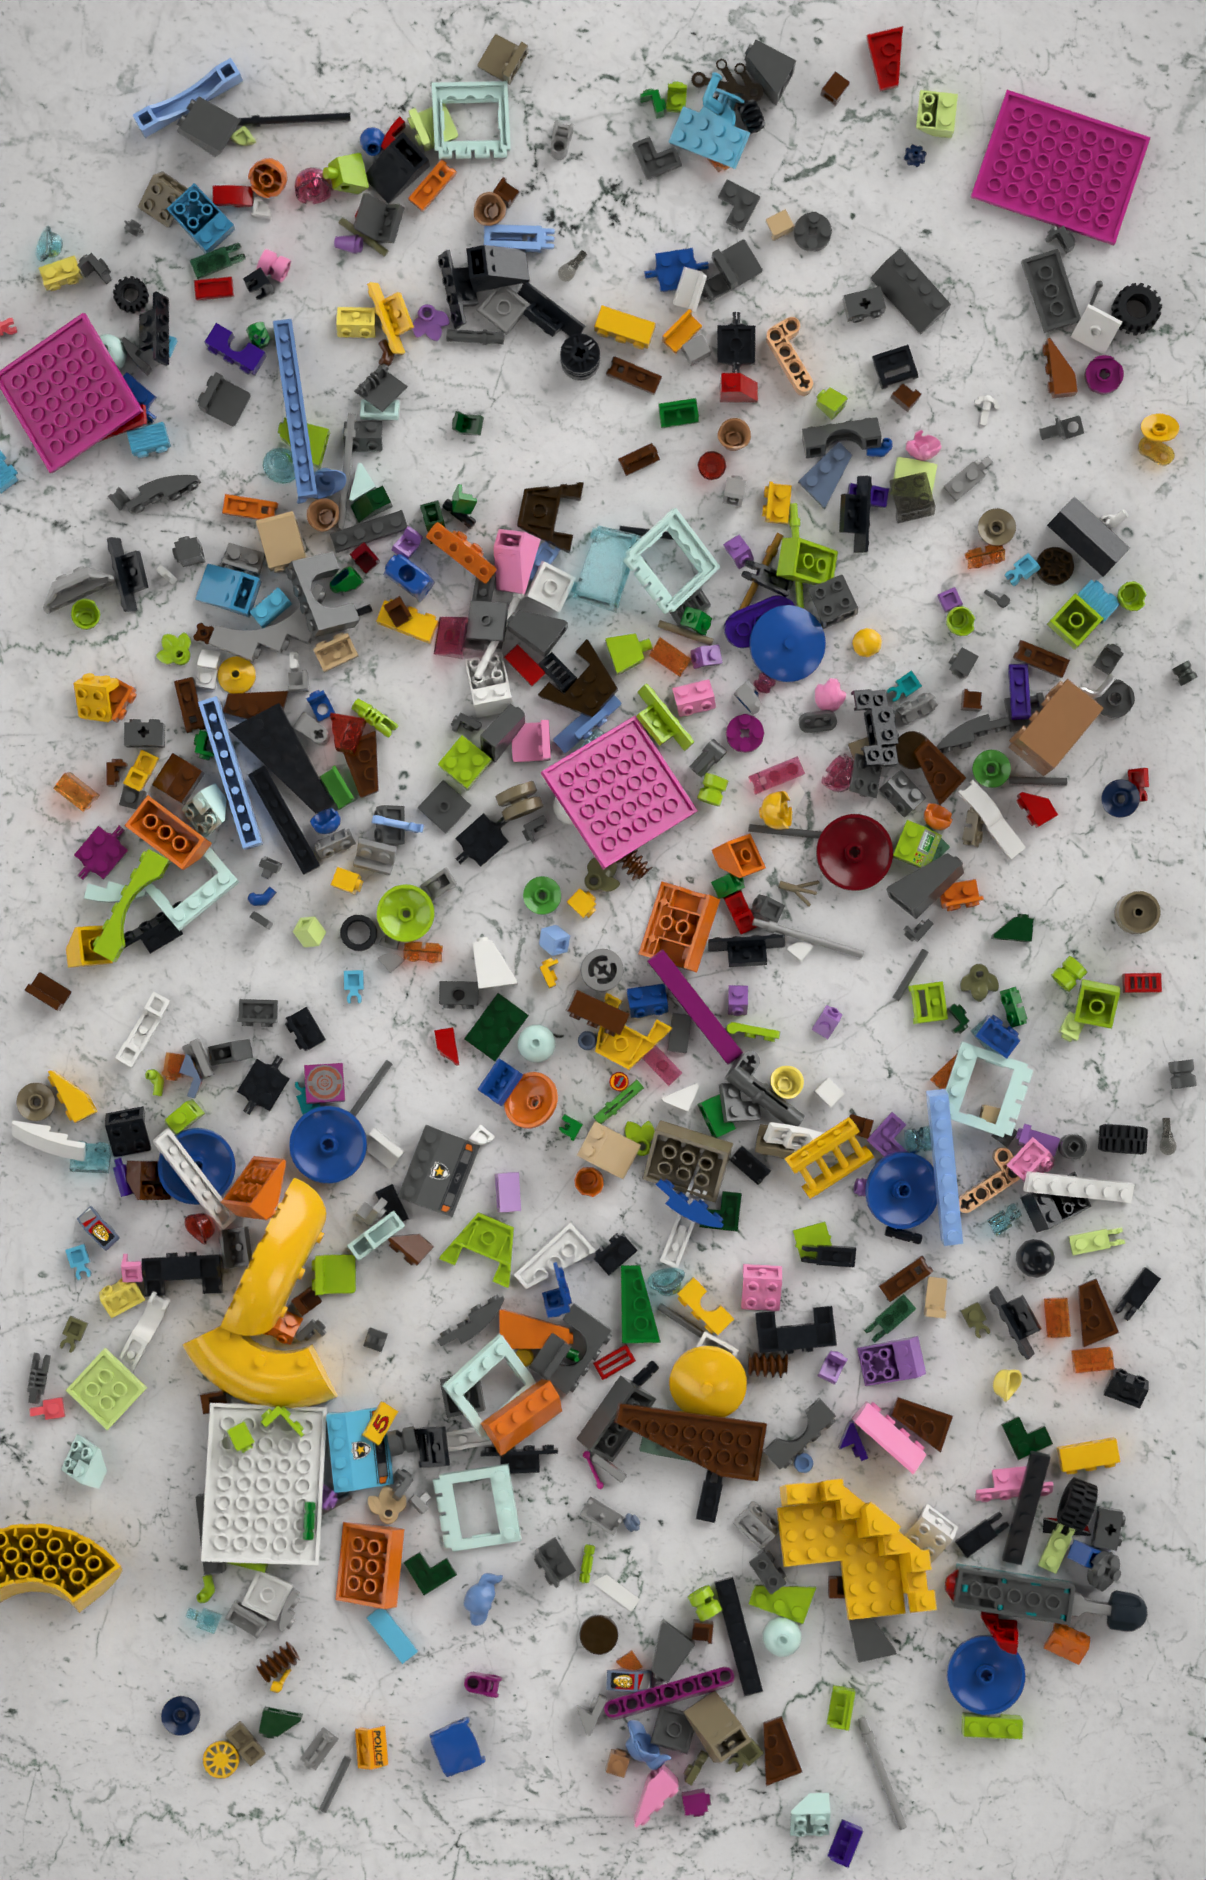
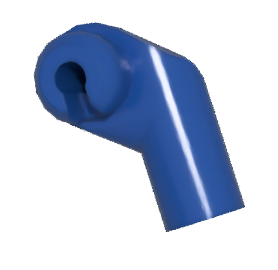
[866,438,893,457]
[248,886,277,906]

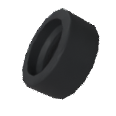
[340,915,377,951]

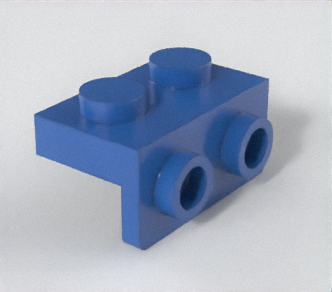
[627,984,669,1018]
[478,1058,523,1106]

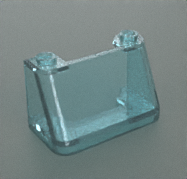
[571,525,642,613]

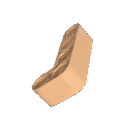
[766,317,813,396]
[959,1148,1020,1213]

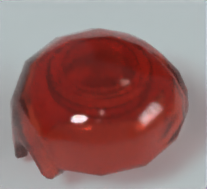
[697,451,727,480]

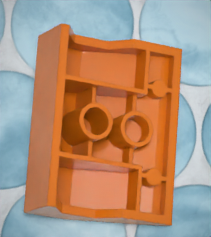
[638,882,720,973]

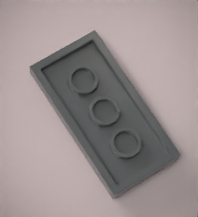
[1021,249,1081,333]

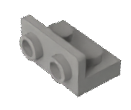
[221,543,265,576]
[353,838,397,875]
[182,1039,215,1079]
[733,1501,779,1549]

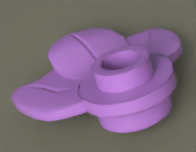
[413,304,450,341]

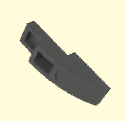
[125,475,201,514]
[936,714,1011,753]
[437,1295,505,1346]

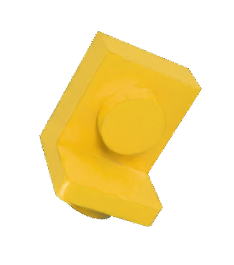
[540,958,559,989]

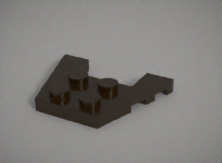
[517,482,584,553]
[538,639,618,718]

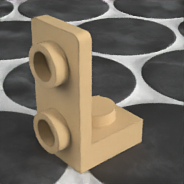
[924,1277,947,1319]

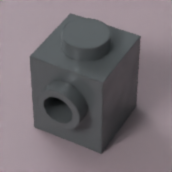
[949,647,979,679]

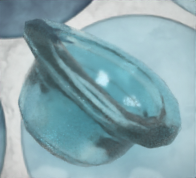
[36,225,63,262]
[263,448,295,484]
[648,1268,685,1297]

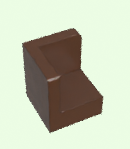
[821,71,850,106]
[493,177,520,208]
[890,384,921,412]
[384,596,413,627]
[960,689,982,712]
[849,1114,874,1139]
[291,1286,322,1316]
[200,1390,228,1414]
[828,1576,845,1599]
[692,1619,714,1644]

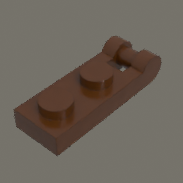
[606,356,662,395]
[1013,640,1070,678]
[174,677,206,734]
[879,1255,933,1302]

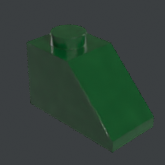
[350,485,393,523]
[420,500,446,544]
[991,914,1034,942]
[259,1706,303,1739]

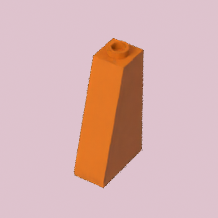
[499,1309,573,1349]

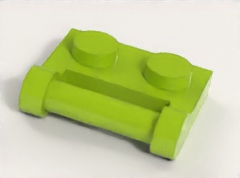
[908,981,948,1024]

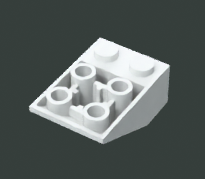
[465,652,513,718]

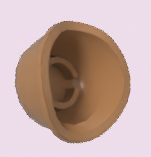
[474,192,506,226]
[718,418,751,451]
[307,498,339,532]

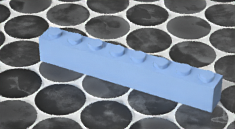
[198,696,264,850]
[926,1089,963,1246]

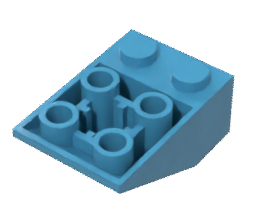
[167,183,235,255]
[195,563,262,618]

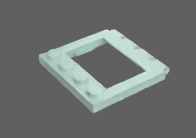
[431,81,511,159]
[623,508,720,614]
[144,847,239,931]
[945,1042,1034,1137]
[442,1334,537,1440]
[433,1463,522,1551]

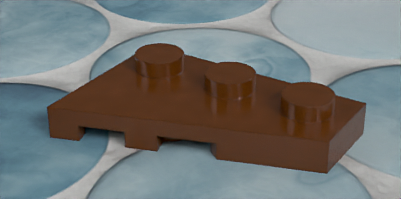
[223,691,289,719]
[340,731,379,798]
[913,738,966,805]
[1078,1278,1119,1347]
[891,1397,953,1453]
[763,1716,802,1786]

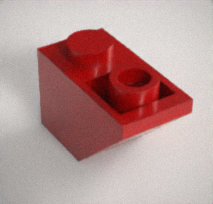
[1016,792,1058,828]

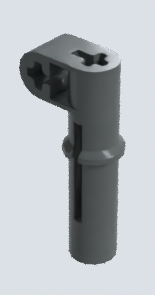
[725,1051,805,1126]

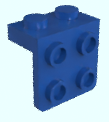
[542,1262,572,1318]

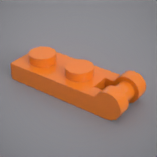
[408,159,457,212]
[222,494,278,520]

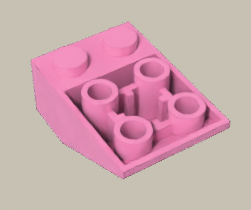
[494,529,541,594]
[634,1764,679,1828]

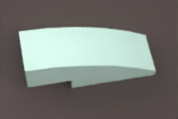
[84,881,148,903]
[347,1211,405,1261]

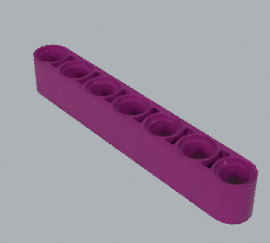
[647,949,743,1065]
[604,1667,735,1720]

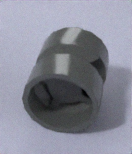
[1168,1059,1197,1089]
[1058,1134,1087,1159]
[387,1426,419,1456]

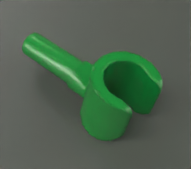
[566,1347,580,1362]

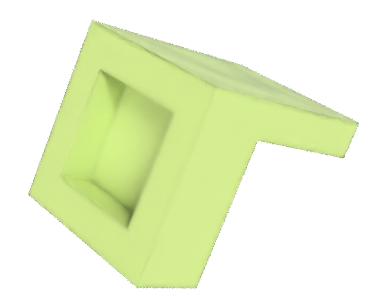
[293,916,326,947]

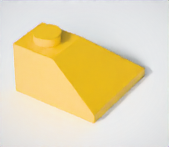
[66,926,113,968]

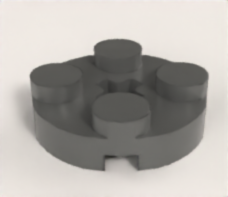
[794,211,832,251]
[1095,679,1135,718]
[1087,1551,1121,1591]

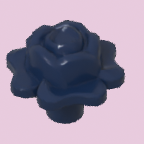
[904,144,927,167]

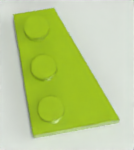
[748,1585,816,1624]

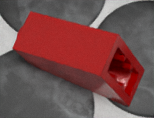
[720,373,758,402]

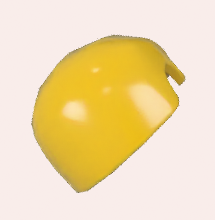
[852,628,882,657]

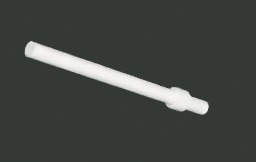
[474,580,530,679]

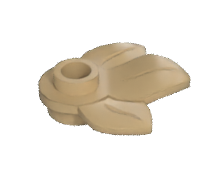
[368,1485,407,1524]

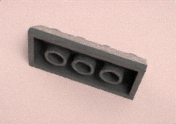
[870,248,951,335]
[576,1375,656,1462]

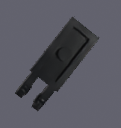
[741,560,793,597]
[801,1245,856,1267]
[1114,1267,1161,1321]
[696,1469,723,1523]
[955,1512,1009,1558]

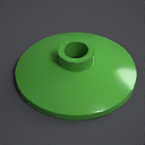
[972,750,1011,788]
[523,876,561,915]

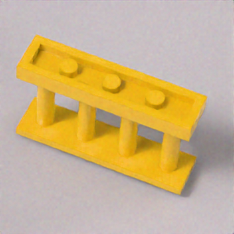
[785,1117,875,1199]

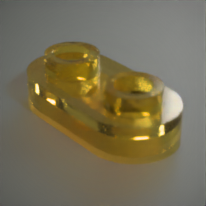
[1138,437,1175,466]

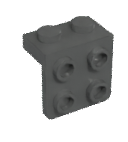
[354,193,405,243]
[197,372,251,426]

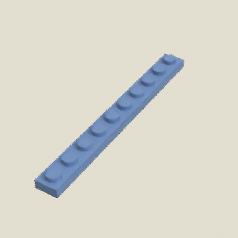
[273,319,317,499]

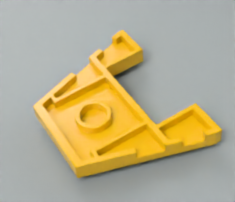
[595,992,672,1070]

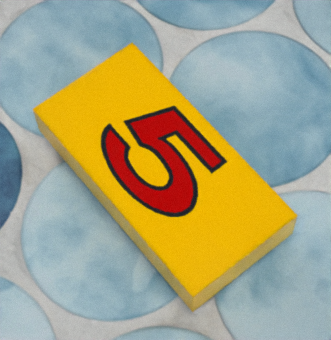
[362,1401,398,1445]

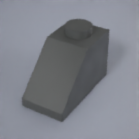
[208,1039,253,1066]

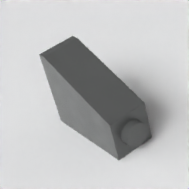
[480,704,525,762]
[849,1617,896,1663]
[652,1619,695,1683]

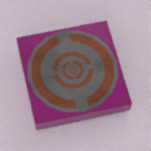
[304,1063,345,1104]

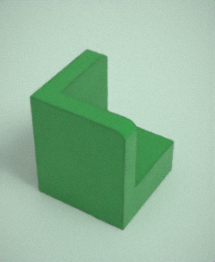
[452,484,477,515]

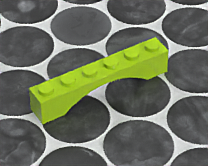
[93,849,171,962]

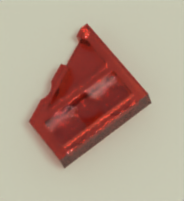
[330,713,366,754]

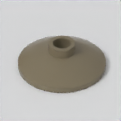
[978,508,1016,546]
[16,1083,55,1121]

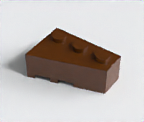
[565,990,630,1037]

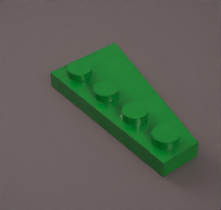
[621,1265,661,1343]

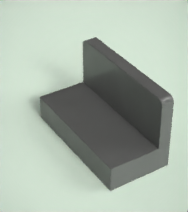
[531,1333,572,1379]

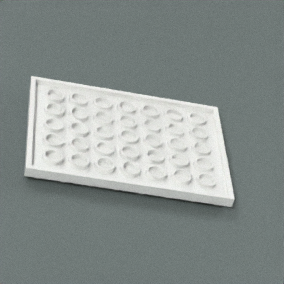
[201,1403,327,1565]

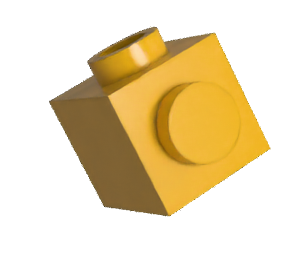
[567,888,597,919]

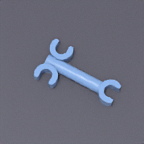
[372,815,424,833]

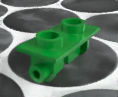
[1000,987,1028,1028]

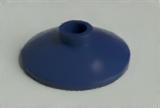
[1101,779,1140,818]
[161,1696,200,1736]

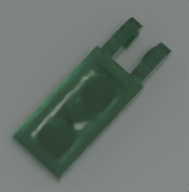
[190,243,246,279]
[864,1294,916,1343]

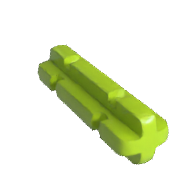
[579,1544,595,1583]

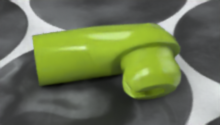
[145,1069,164,1096]

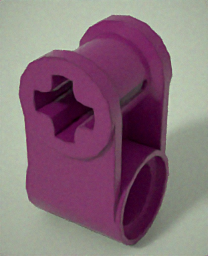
[464,1672,502,1698]

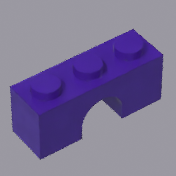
[204,323,267,375]

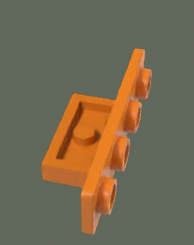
[426,522,497,583]

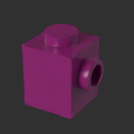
[682,1788,711,1817]

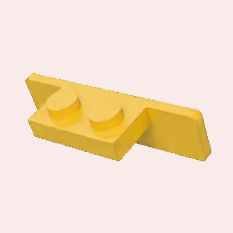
[367,282,414,355]

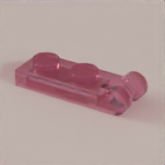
[748,756,805,795]

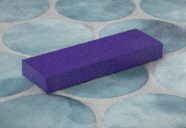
[1008,664,1031,720]

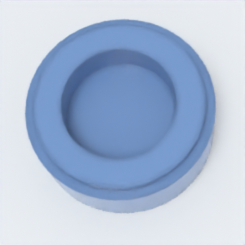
[794,1453,813,1473]

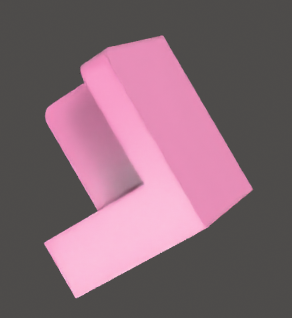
[121,1254,143,1282]

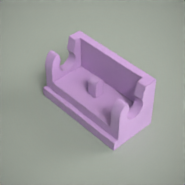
[495,1172,521,1212]

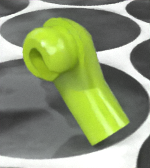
[196,1574,215,1603]

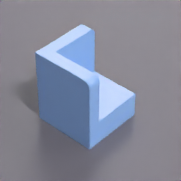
[539,925,570,956]

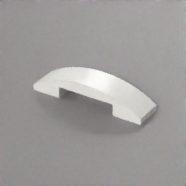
[115,991,170,1068]

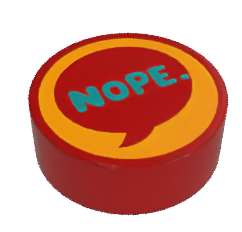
[610,1072,629,1091]

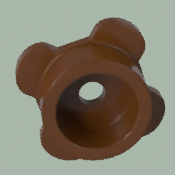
[193,623,214,644]

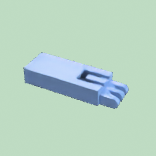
[484,224,555,253]

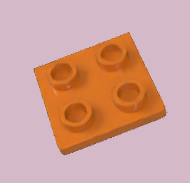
[940,879,984,911]

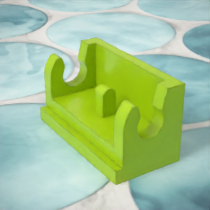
[827,1685,856,1731]

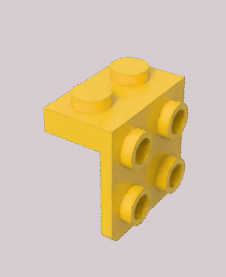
[73,673,119,722]

